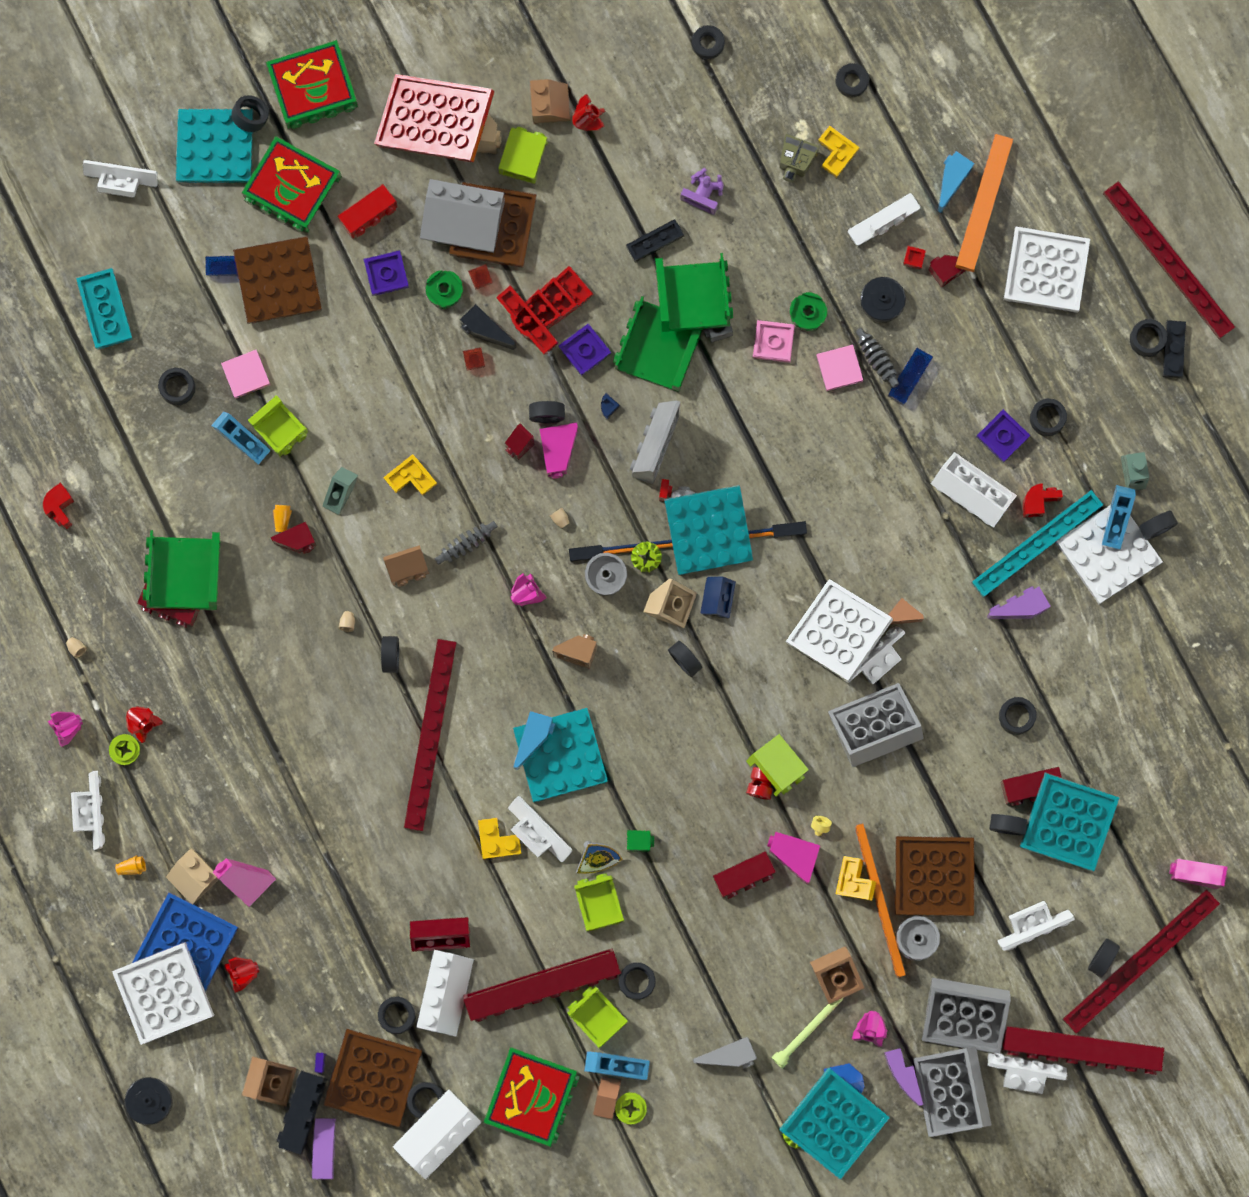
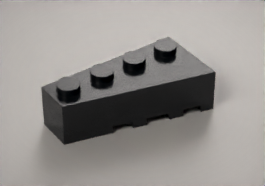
[276,1071,327,1155]

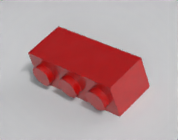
[338,184,398,239]

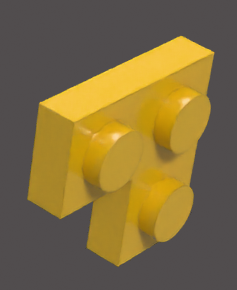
[818,126,859,178]
[383,454,437,496]
[478,818,521,859]
[835,856,876,901]

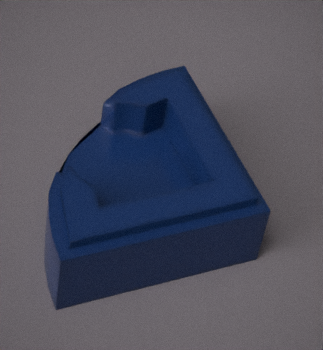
[601,393,620,420]

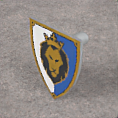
[576,841,623,874]

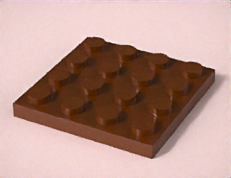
[449,182,537,268]
[233,236,322,324]
[895,836,974,916]
[324,1029,422,1127]

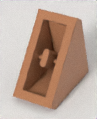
[888,598,924,625]
[593,1076,621,1119]

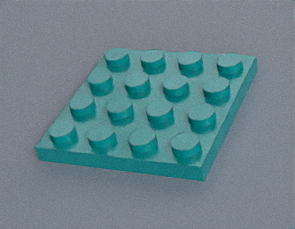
[176,109,253,183]
[664,485,753,575]
[513,708,608,803]
[1020,773,1119,871]
[779,1067,890,1180]

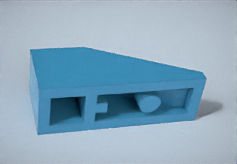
[938,151,974,213]
[211,412,271,465]
[1102,485,1136,549]
[513,711,555,770]
[584,1051,650,1080]

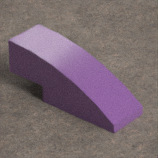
[884,1049,923,1106]
[312,1119,335,1179]

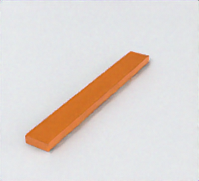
[955,134,1013,272]
[855,824,905,978]

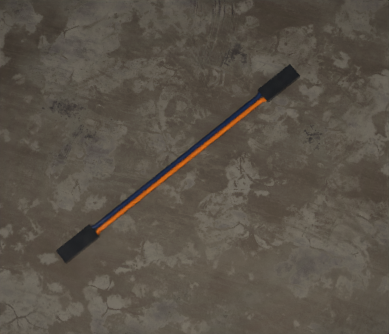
[569,521,807,562]

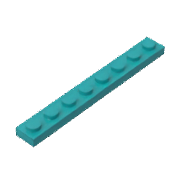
[971,490,1103,598]

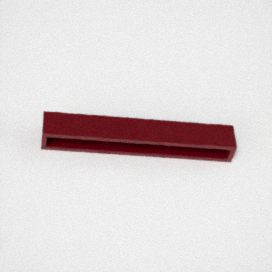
[463,948,621,1022]
[1002,1026,1164,1075]

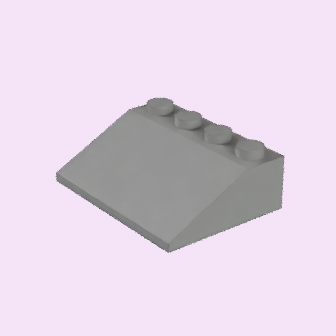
[420,179,505,253]
[630,401,680,484]
[828,683,924,768]
[922,978,1010,1054]
[913,1047,992,1137]

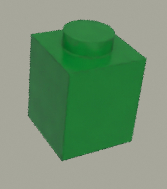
[627,830,654,852]

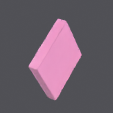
[753,320,795,363]
[816,345,863,391]
[221,350,270,399]

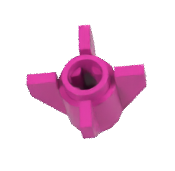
[510,573,547,606]
[48,711,83,747]
[852,1011,887,1047]

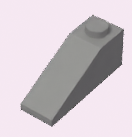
[693,1037,757,1069]

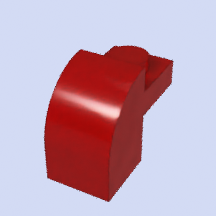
[43,482,75,529]
[1023,483,1063,518]

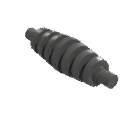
[856,328,899,388]
[434,521,498,565]

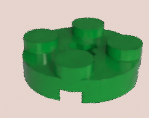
[425,270,463,309]
[789,292,827,331]

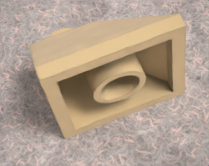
[644,579,697,628]

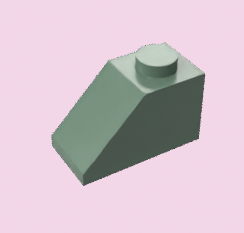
[322,467,358,515]

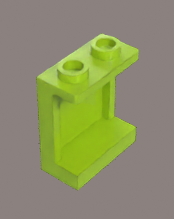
[498,127,548,184]
[248,395,308,457]
[746,734,809,796]
[574,873,624,932]
[567,987,628,1049]

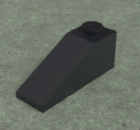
[460,304,516,350]

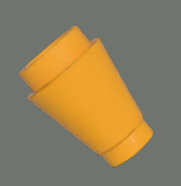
[273,505,292,532]
[115,855,146,876]

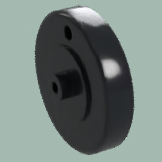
[860,277,906,322]
[124,1077,173,1125]

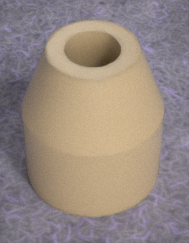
[550,508,569,528]
[339,611,355,632]
[66,637,87,658]

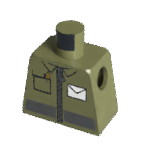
[779,134,819,183]

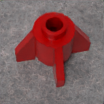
[572,94,606,130]
[126,706,163,743]
[224,957,259,993]

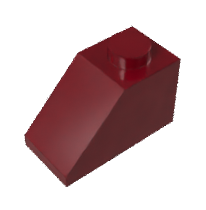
[928,255,967,288]
[505,423,535,460]
[271,521,317,554]

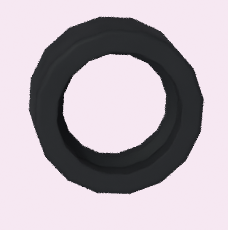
[231,95,269,132]
[1130,319,1167,357]
[158,367,196,405]
[1030,398,1067,436]
[529,401,565,423]
[1139,510,1178,540]
[381,636,400,673]
[668,641,703,677]
[999,697,1037,735]
[989,814,1028,836]
[1088,938,1120,977]
[619,962,656,1000]
[378,996,416,1034]
[407,1082,444,1119]

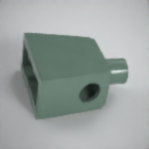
[1121,452,1149,490]

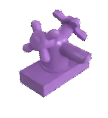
[680,168,724,215]

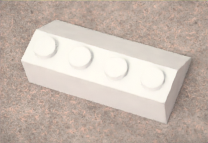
[931,452,1017,528]
[417,950,474,1037]
[393,1090,481,1180]

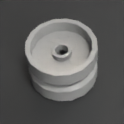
[585,553,627,595]
[895,916,940,961]

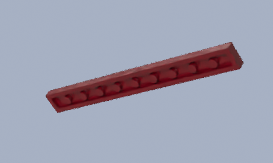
[1103,181,1235,340]
[404,639,457,832]
[1062,889,1220,1034]

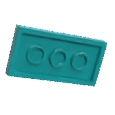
[76,268,133,350]

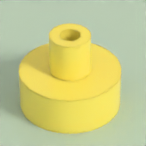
[811,816,832,836]

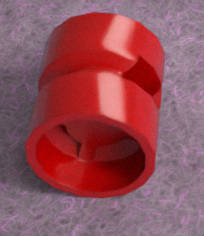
[746,767,773,800]

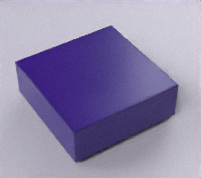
[315,1052,326,1073]

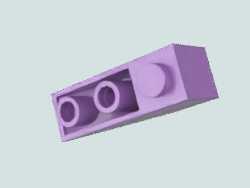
[987,586,1051,619]

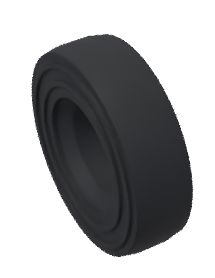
[691,25,725,59]
[835,63,869,97]

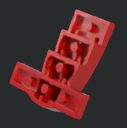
[496,266,594,355]

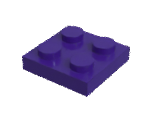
[364,250,409,296]
[558,324,611,377]
[976,409,1030,463]

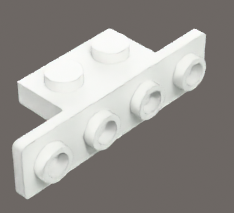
[83,160,158,197]
[848,193,920,246]
[841,626,905,684]
[71,771,105,850]
[508,796,573,862]
[998,901,1075,951]
[988,1053,1067,1094]

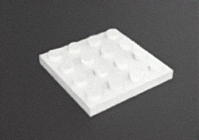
[1003,227,1090,313]
[1056,505,1163,604]
[786,579,893,683]
[112,942,214,1044]

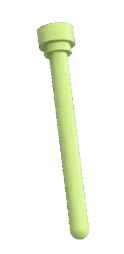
[771,998,843,1069]

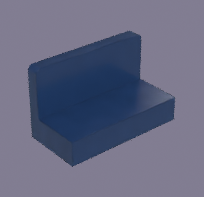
[700,576,736,618]

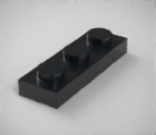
[626,219,684,262]
[1163,320,1186,378]

